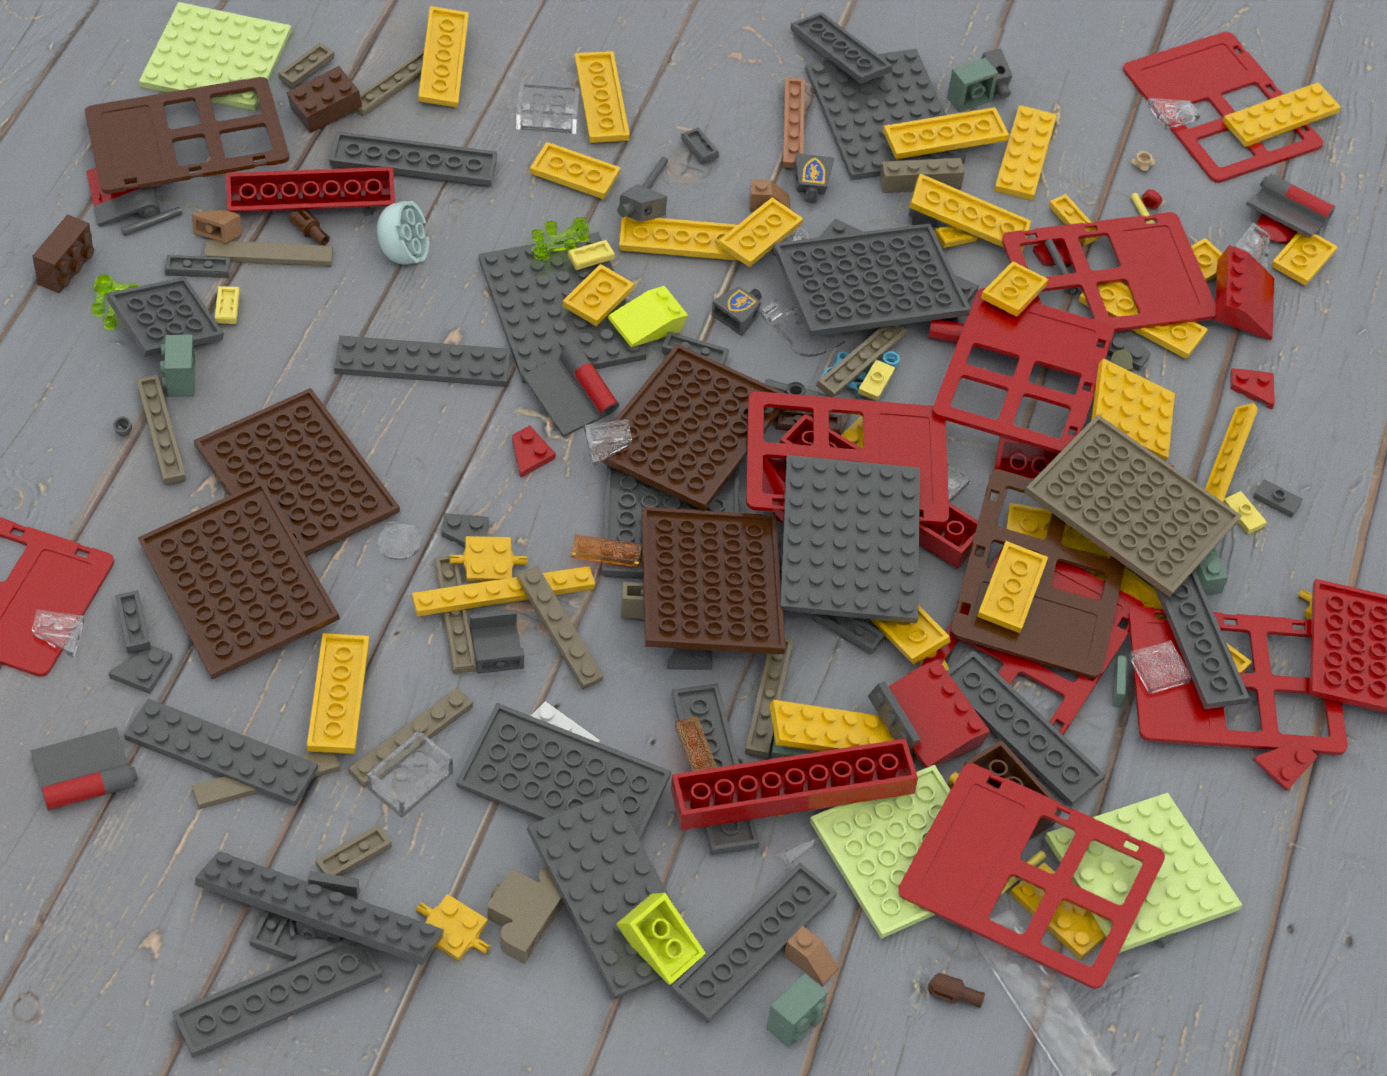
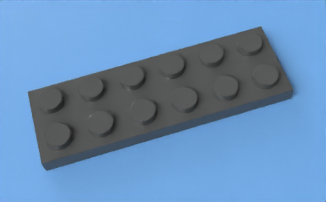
[790,12,892,84]

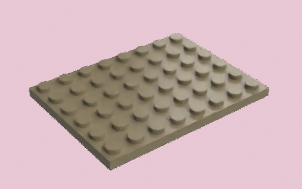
[1024,415,1242,597]

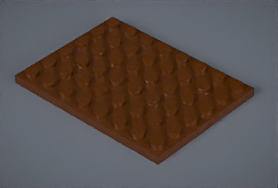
[589,344,786,511]
[194,388,400,556]
[138,481,340,679]
[641,507,786,655]

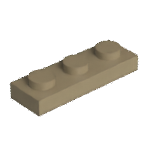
[278,43,334,88]
[316,825,392,876]

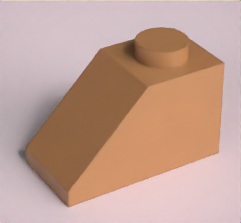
[749,179,790,211]
[191,210,242,243]
[784,926,839,986]

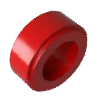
[1141,189,1162,209]

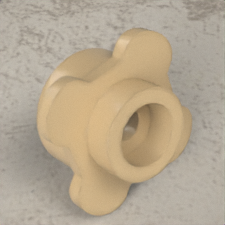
[1131,151,1155,171]

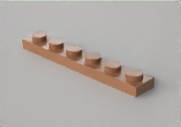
[783,77,805,168]

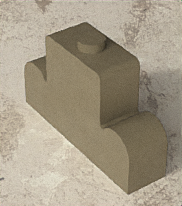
[487,867,564,964]

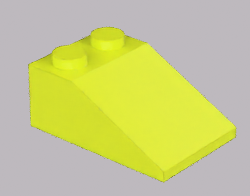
[608,286,688,347]
[616,893,706,985]

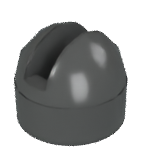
[113,416,132,436]

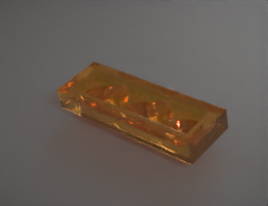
[571,534,642,567]
[675,716,717,771]

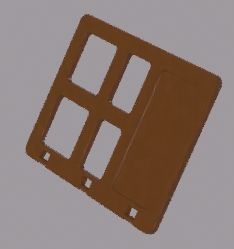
[85,77,289,194]
[950,469,1125,678]

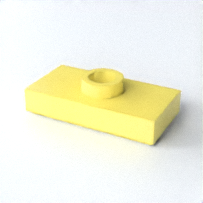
[568,240,615,270]
[215,286,240,324]
[858,360,895,401]
[1223,491,1267,534]

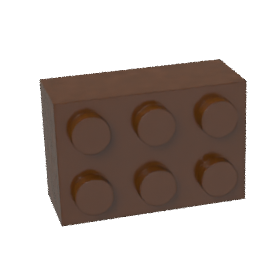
[287,66,362,133]
[32,214,94,293]

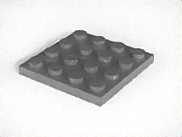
[106,277,224,357]

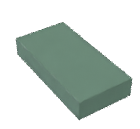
[1112,656,1127,707]

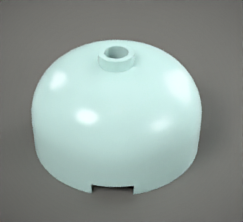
[377,201,429,265]

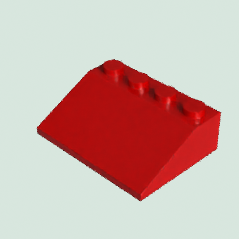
[1215,245,1274,340]
[888,659,990,768]

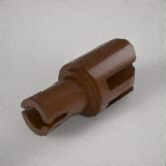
[289,209,330,246]
[928,973,985,1008]

